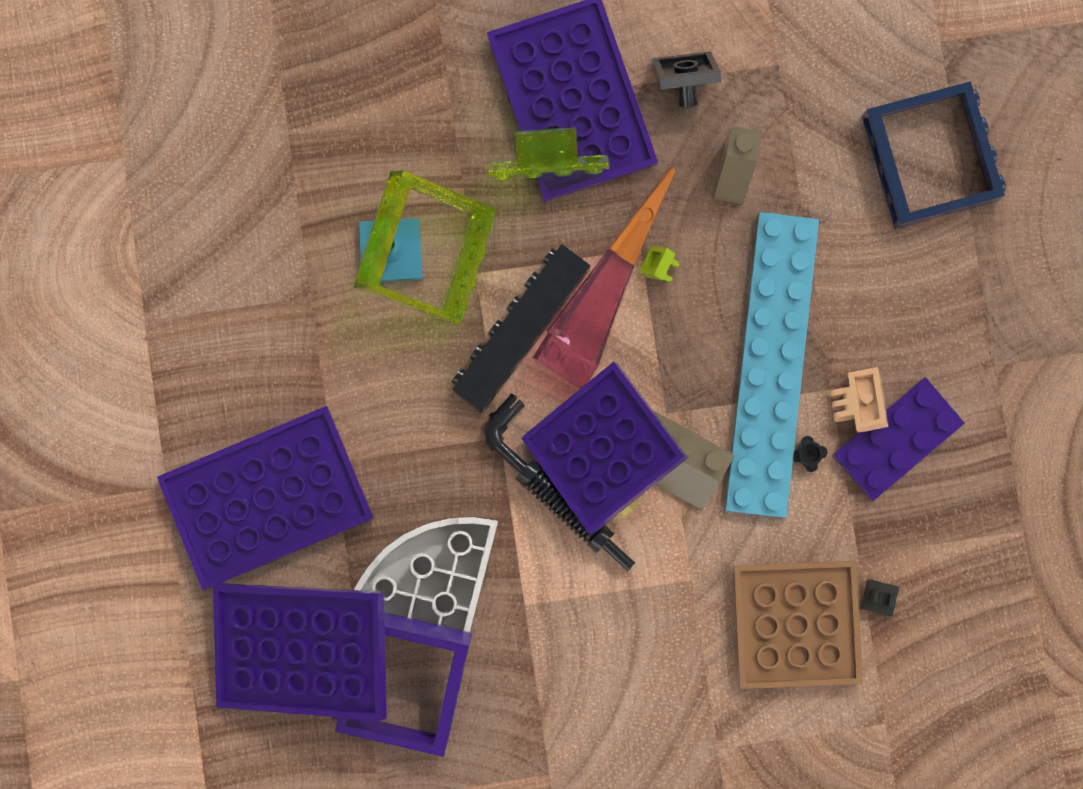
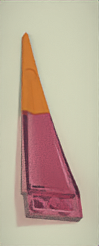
[533,168,675,389]

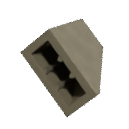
[713,126,762,205]

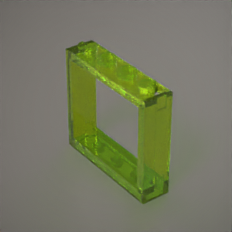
[353,170,497,324]

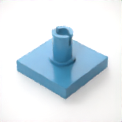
[359,218,423,283]

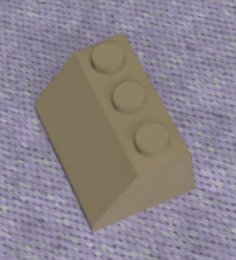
[653,411,735,510]

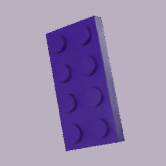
[832,377,965,501]

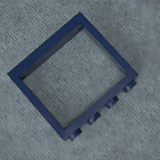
[861,81,1006,229]

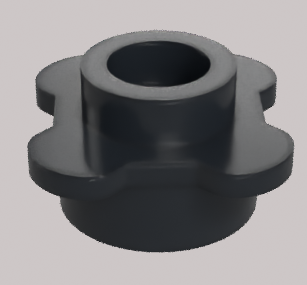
[793,436,828,472]

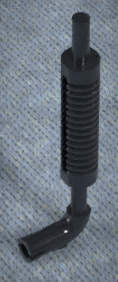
[484,393,636,572]

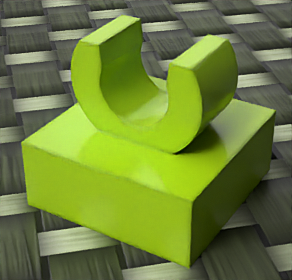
[638,246,680,282]

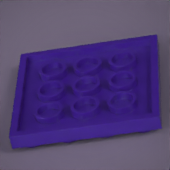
[521,361,688,535]

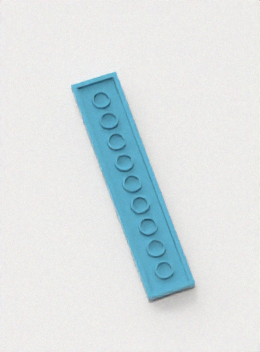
[725,212,819,518]

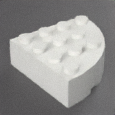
[354,517,498,632]

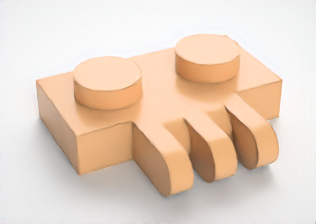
[830,367,888,433]

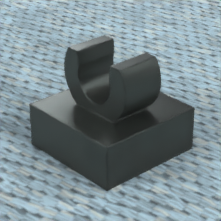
[861,579,899,616]

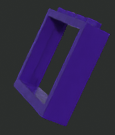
[332,612,472,757]

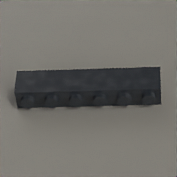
[451,244,591,413]

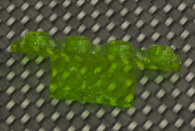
[487,127,609,180]

